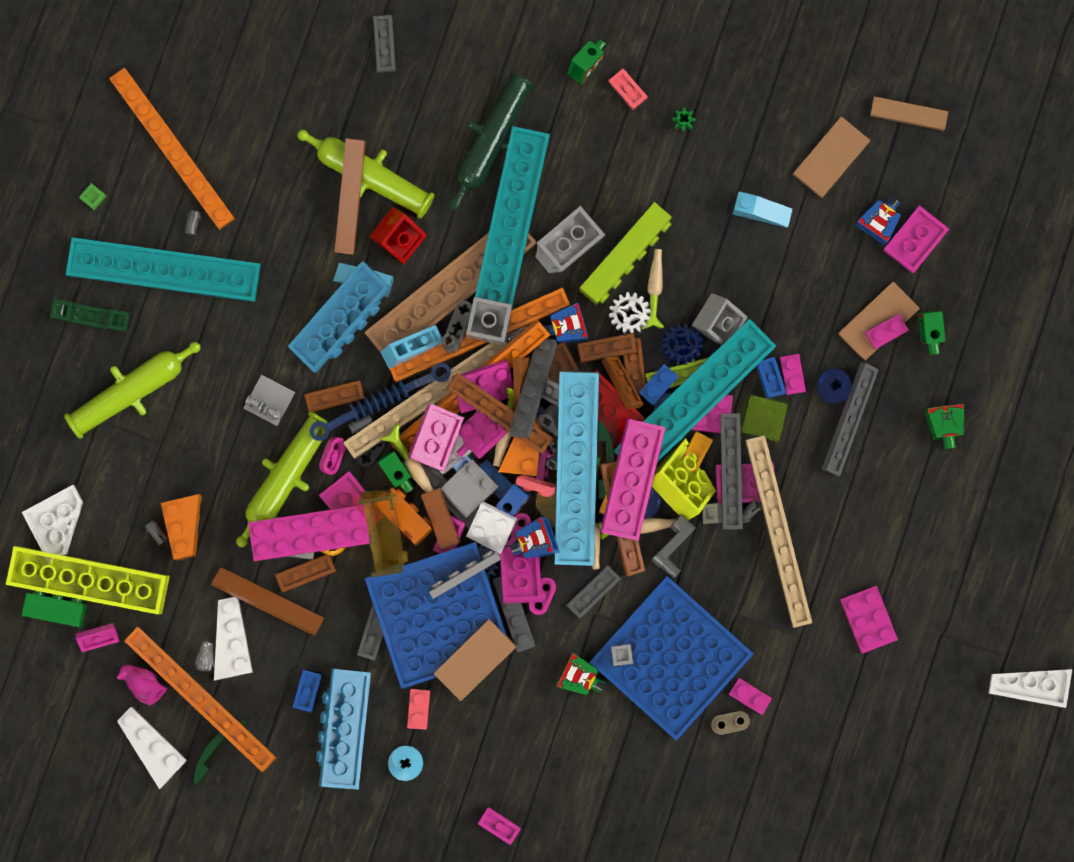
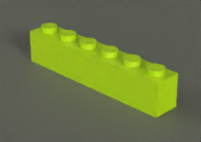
[580,202,672,305]

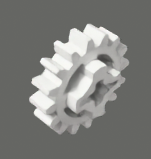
[609,292,651,334]

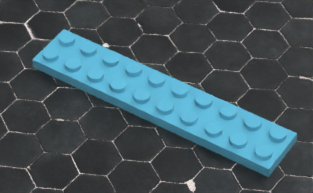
[555,371,599,566]

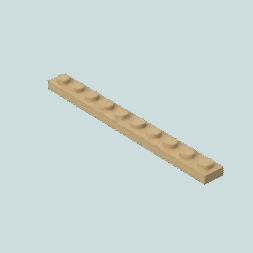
[343,340,508,459]
[745,435,812,628]

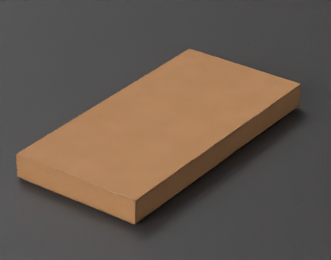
[793,117,871,198]
[838,281,920,361]
[434,619,516,701]

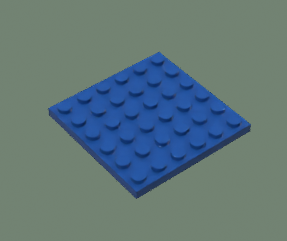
[365,542,512,689]
[590,576,753,741]

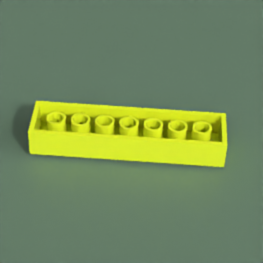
[6,546,170,614]

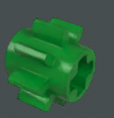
[672,107,696,133]

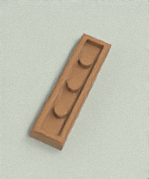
[870,97,948,131]

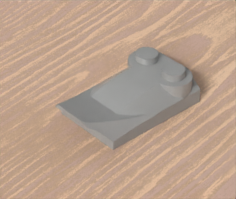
[535,206,605,273]

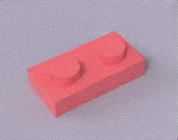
[609,69,648,110]
[515,475,557,497]
[407,689,430,730]

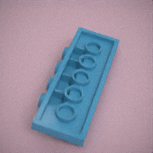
[288,261,391,373]
[316,669,371,790]

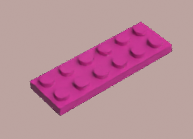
[600,418,665,541]
[248,505,370,561]

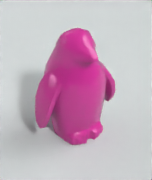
[117,664,167,705]

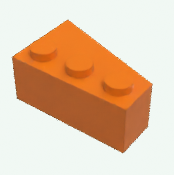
[498,417,542,476]
[376,488,433,546]
[161,494,202,561]

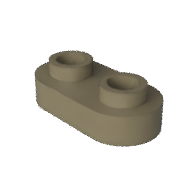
[711,711,750,735]

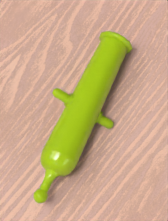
[298,130,434,218]
[64,342,200,439]
[236,411,333,547]

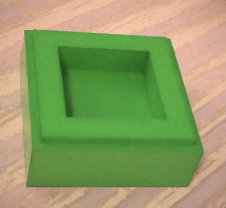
[79,183,106,211]

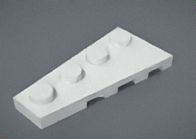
[214,597,253,680]
[988,669,1072,708]
[117,707,187,789]

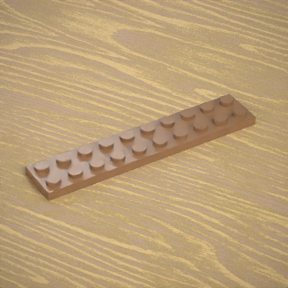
[364,233,537,353]

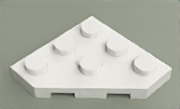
[22,485,83,563]

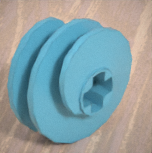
[388,746,423,781]

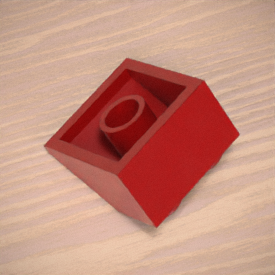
[369,207,427,264]

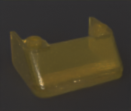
[358,490,408,577]

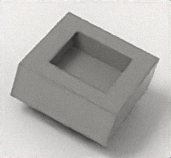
[703,503,722,524]
[611,644,633,666]

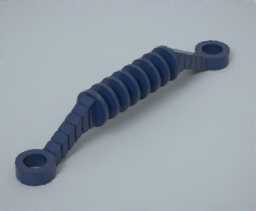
[309,363,451,441]

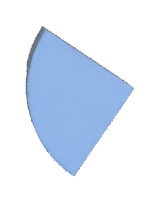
[452,456,471,472]

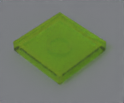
[741,395,788,442]

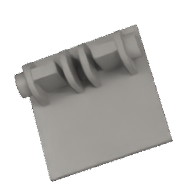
[244,375,295,426]

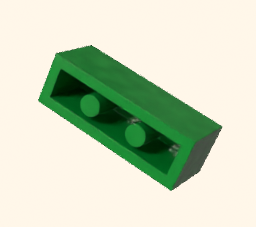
[22,590,87,627]

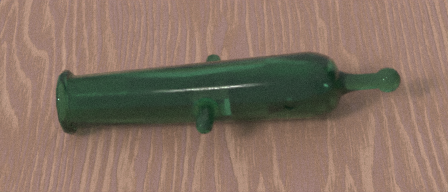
[449,73,535,210]

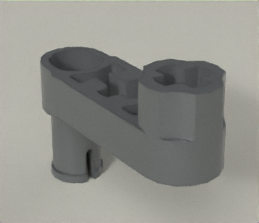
[442,301,472,354]
[539,404,559,470]
[651,515,695,579]

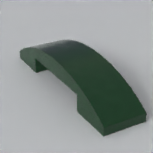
[50,299,130,332]
[596,420,614,499]
[194,720,248,784]

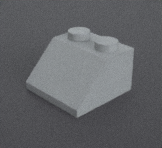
[692,293,747,346]
[466,297,512,345]
[441,460,498,518]

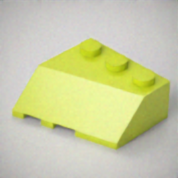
[652,438,716,520]

